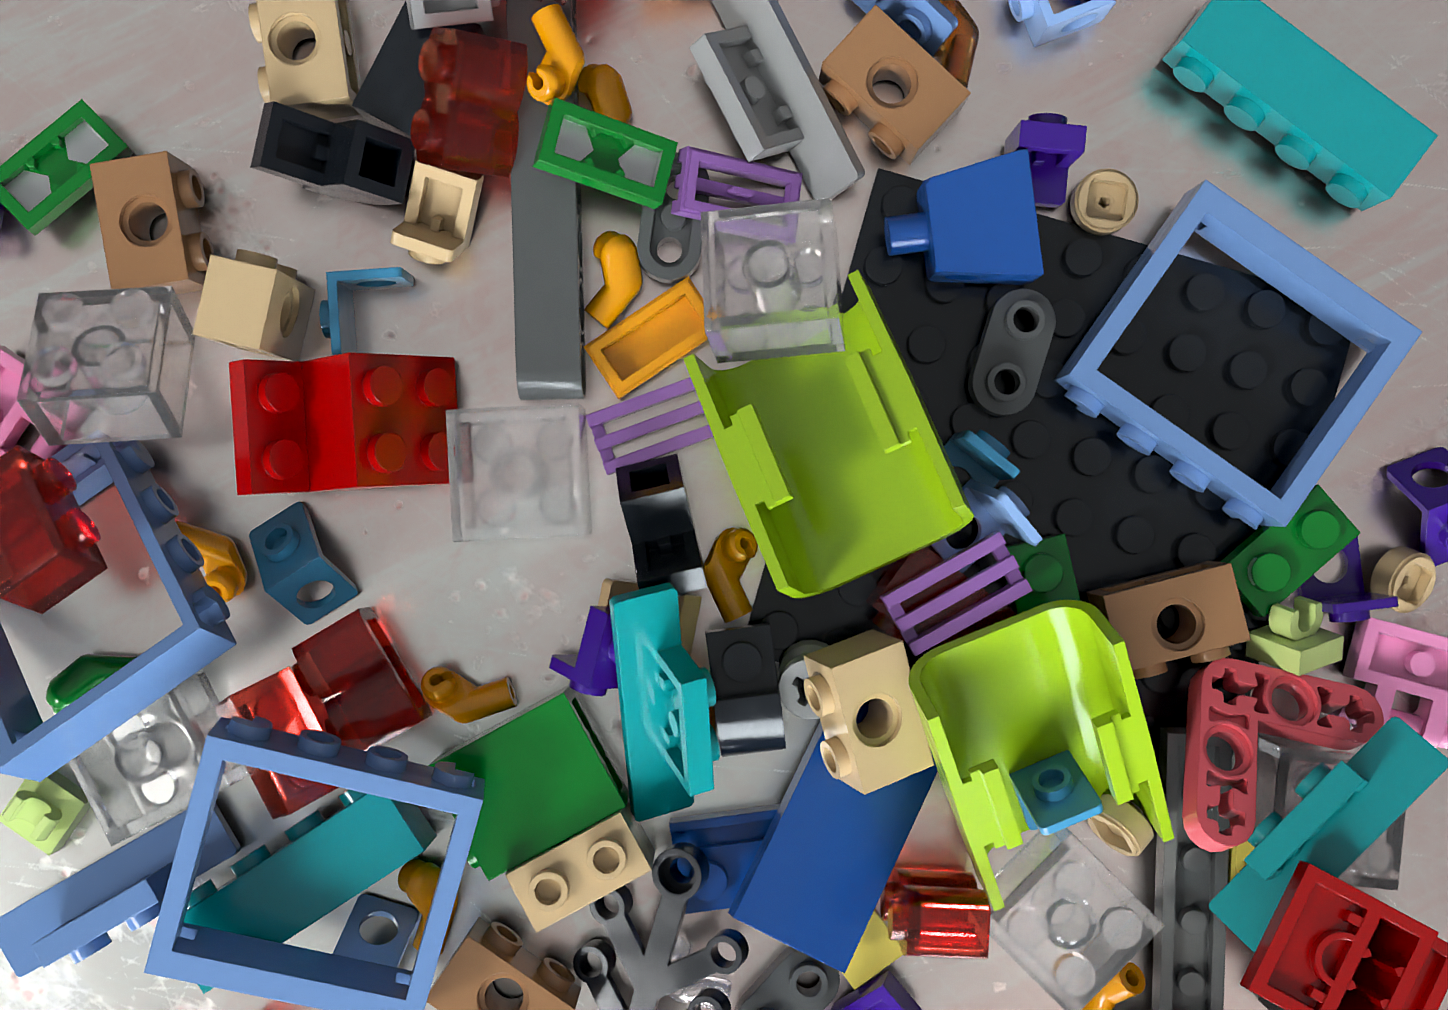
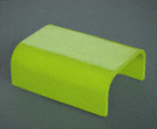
[683,270,974,598]
[908,600,1174,911]

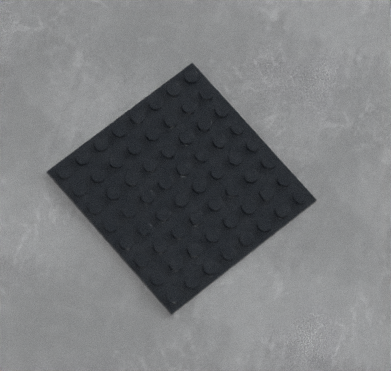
[747,168,1351,770]

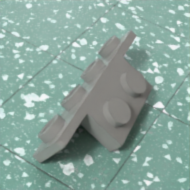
[689,0,865,204]

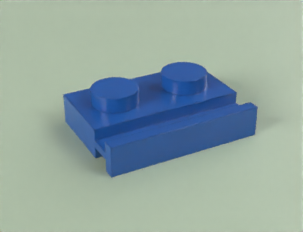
[669,804,780,914]

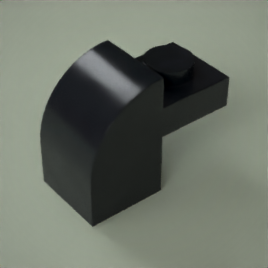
[250,101,417,205]
[615,454,708,597]
[705,622,786,757]

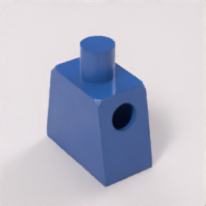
[884,149,1044,285]

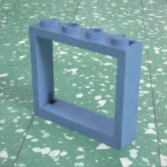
[1054,180,1422,529]
[0,423,237,782]
[144,716,485,1010]

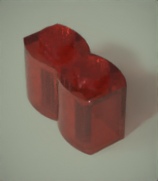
[410,27,528,178]
[292,607,433,751]
[880,868,991,960]

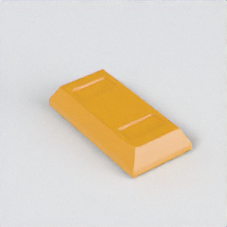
[583,277,723,399]

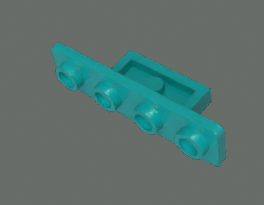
[609,583,720,822]
[1209,717,1448,953]

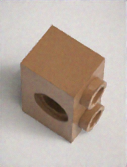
[819,5,971,165]
[90,151,214,301]
[1086,561,1251,679]
[427,917,581,1010]

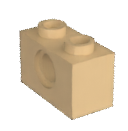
[248,0,361,120]
[192,249,315,361]
[803,629,934,795]
[505,802,655,933]

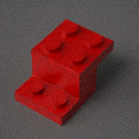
[229,352,462,495]
[1240,860,1448,1010]

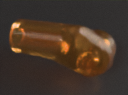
[939,0,979,88]

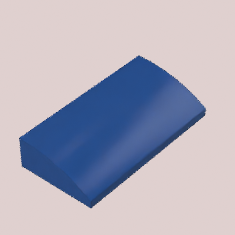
[728,701,938,973]

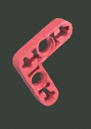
[1182,658,1384,852]

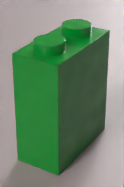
[428,685,629,881]

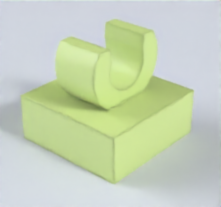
[1246,596,1344,676]
[0,771,96,856]

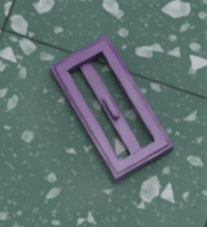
[671,146,803,238]
[585,377,714,475]
[880,531,1033,656]

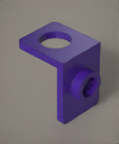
[1387,447,1448,567]
[1297,536,1399,623]

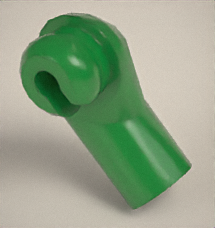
[46,654,137,714]

